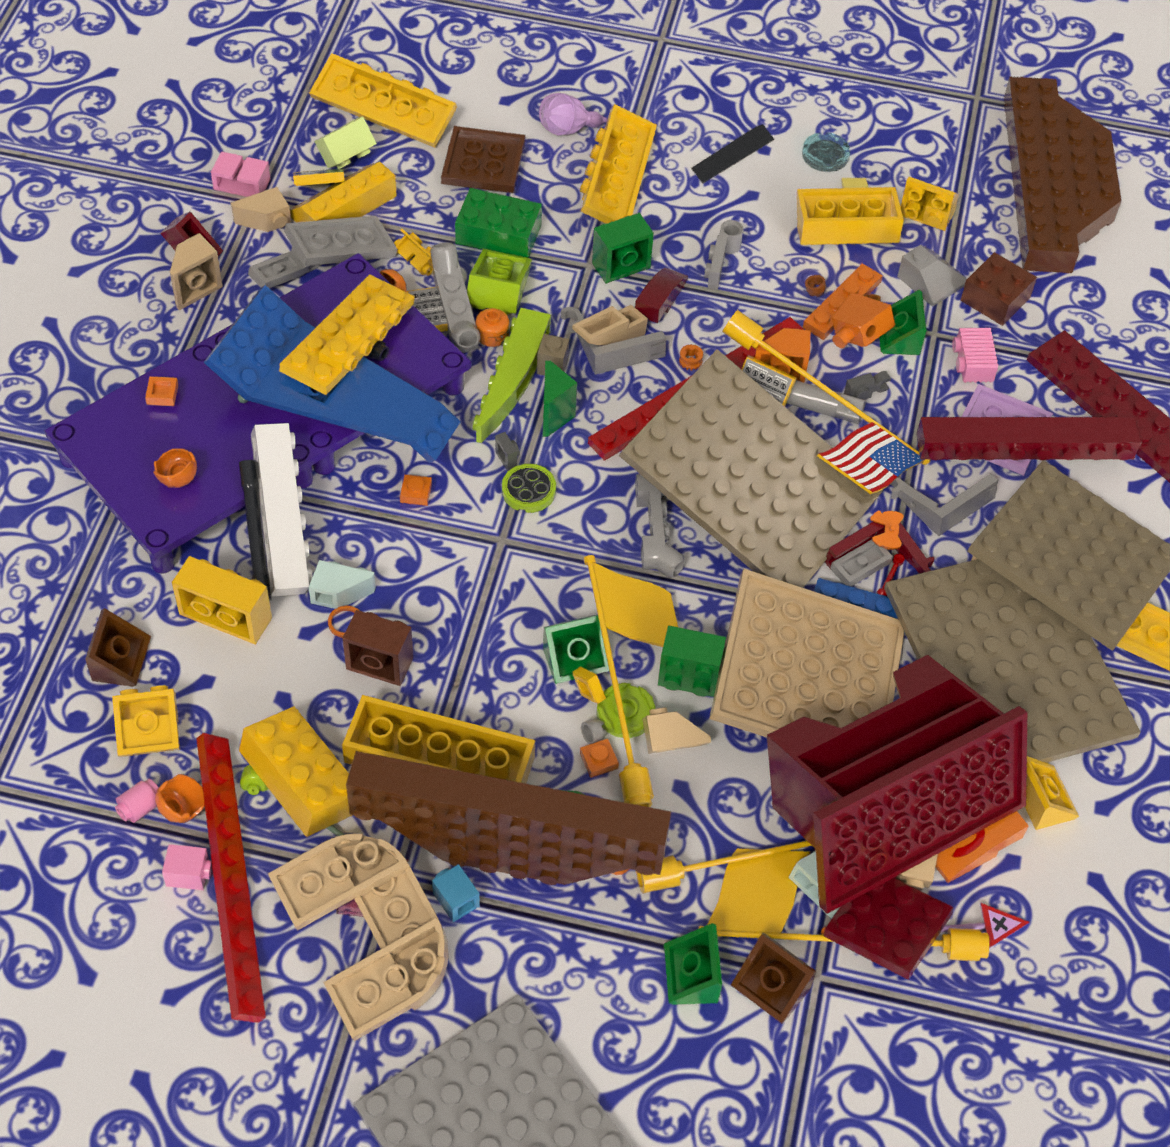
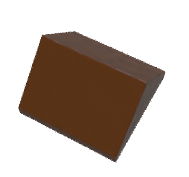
[85,608,151,687]
[731,933,816,1024]

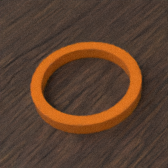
[328,606,360,638]

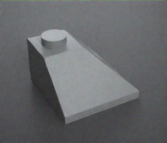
[897,245,967,307]

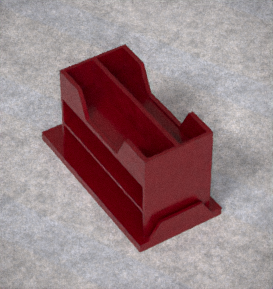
[767,655,1028,914]

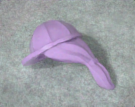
[539,93,607,136]

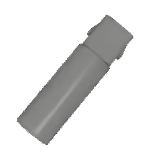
[786,380,866,424]

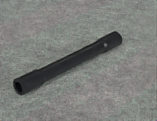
[239,460,272,601]

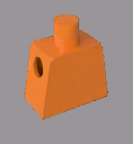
[832,292,895,348]

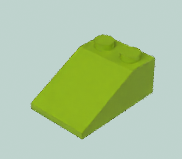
[467,249,532,315]

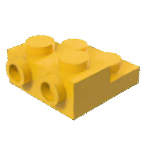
[112,685,180,757]

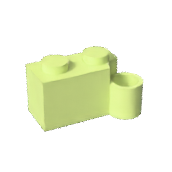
[314,116,377,169]

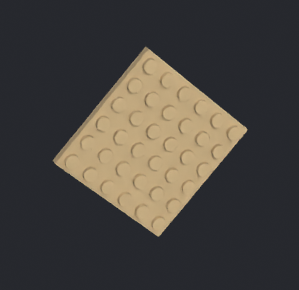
[709,569,904,737]

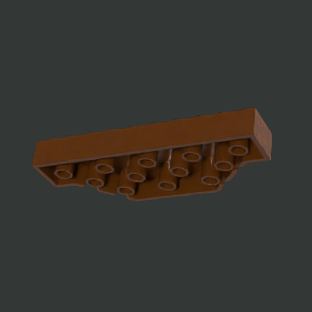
[1004,76,1122,273]
[346,751,672,885]

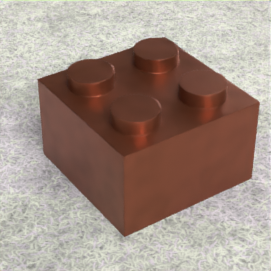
[960,252,1037,326]
[343,610,413,686]

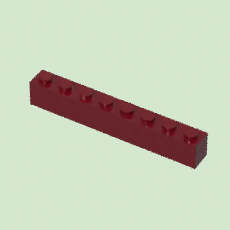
[916,417,1141,460]

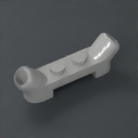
[430,242,480,353]
[635,474,684,578]

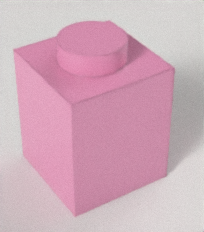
[162,844,213,890]

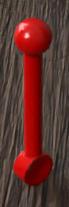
[877,554,905,596]

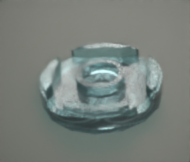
[802,132,850,172]

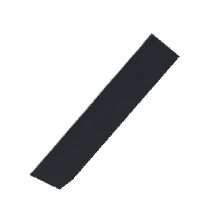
[691,124,775,184]

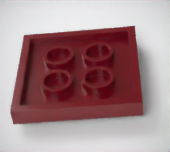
[824,878,954,980]

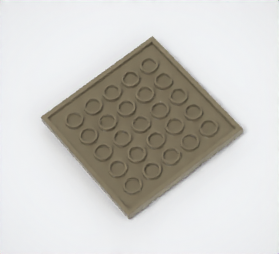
[967,460,1170,651]

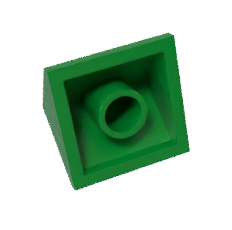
[879,289,926,355]
[543,361,577,437]
[543,614,609,684]
[664,923,722,1005]

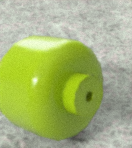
[240,764,268,795]

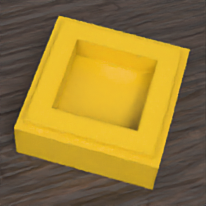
[573,667,606,704]

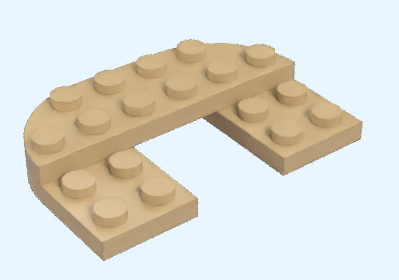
[268,834,448,1041]

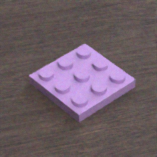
[962,384,1053,476]

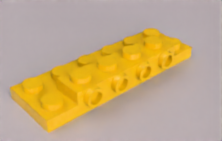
[309,53,457,148]
[579,104,657,224]
[279,274,415,395]

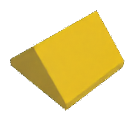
[1025,756,1079,830]

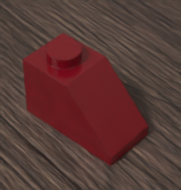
[160,211,223,256]

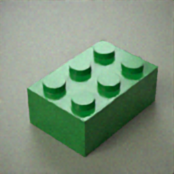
[455,188,542,258]

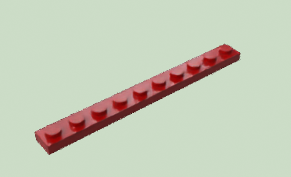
[588,317,804,461]
[196,733,266,1023]

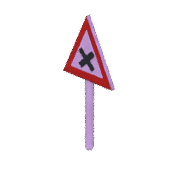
[941,903,1030,948]

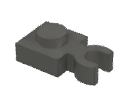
[844,371,891,400]

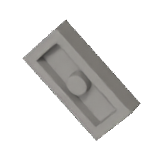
[831,540,893,586]

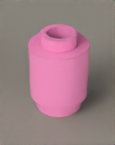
[115,779,159,823]

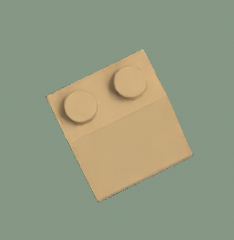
[170,233,223,311]

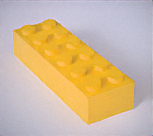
[342,695,535,783]

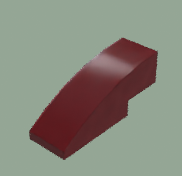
[635,268,688,324]

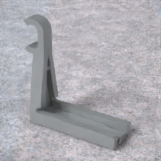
[561,307,666,374]
[891,474,998,536]

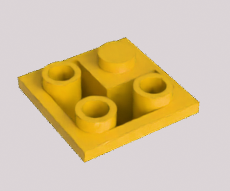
[901,176,959,231]

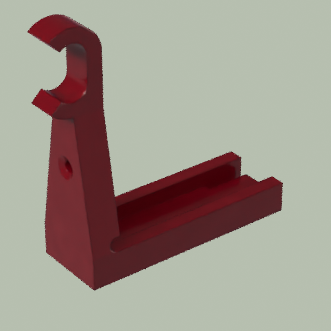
[825,522,934,574]

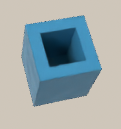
[432,864,480,922]

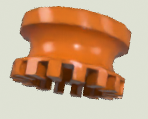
[679,344,703,371]

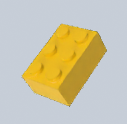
[172,556,272,645]

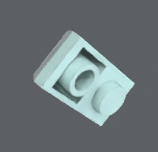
[309,560,376,609]

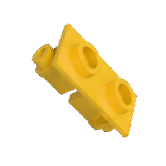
[394,228,433,276]

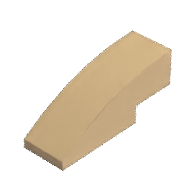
[572,305,648,345]

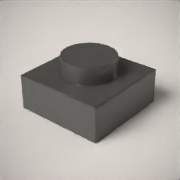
[495,432,520,471]

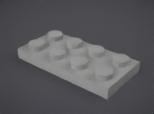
[284,216,398,266]

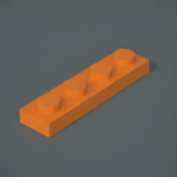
[803,263,883,340]

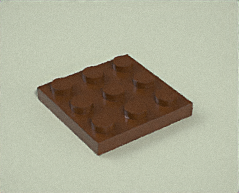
[441,126,526,193]

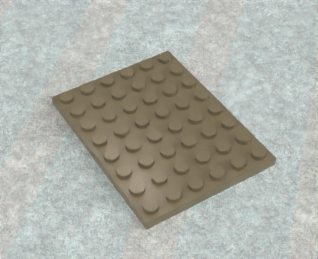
[619,349,883,588]
[884,559,1140,763]

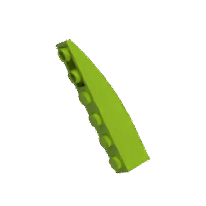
[473,308,551,443]

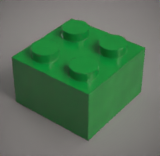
[592,213,654,284]
[657,625,726,697]

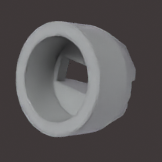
[581,719,607,744]

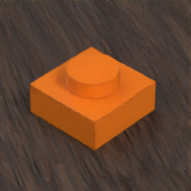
[145,376,178,406]
[400,474,432,506]
[580,739,619,778]

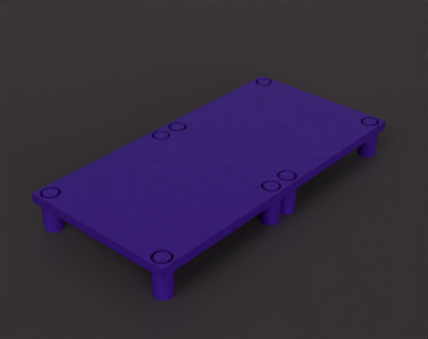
[44,253,471,574]

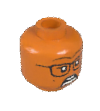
[475,308,509,347]

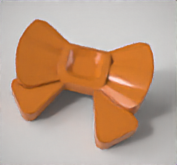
[870,510,904,550]

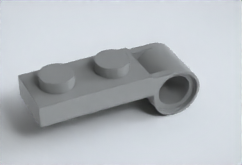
[704,220,743,291]
[248,246,322,288]

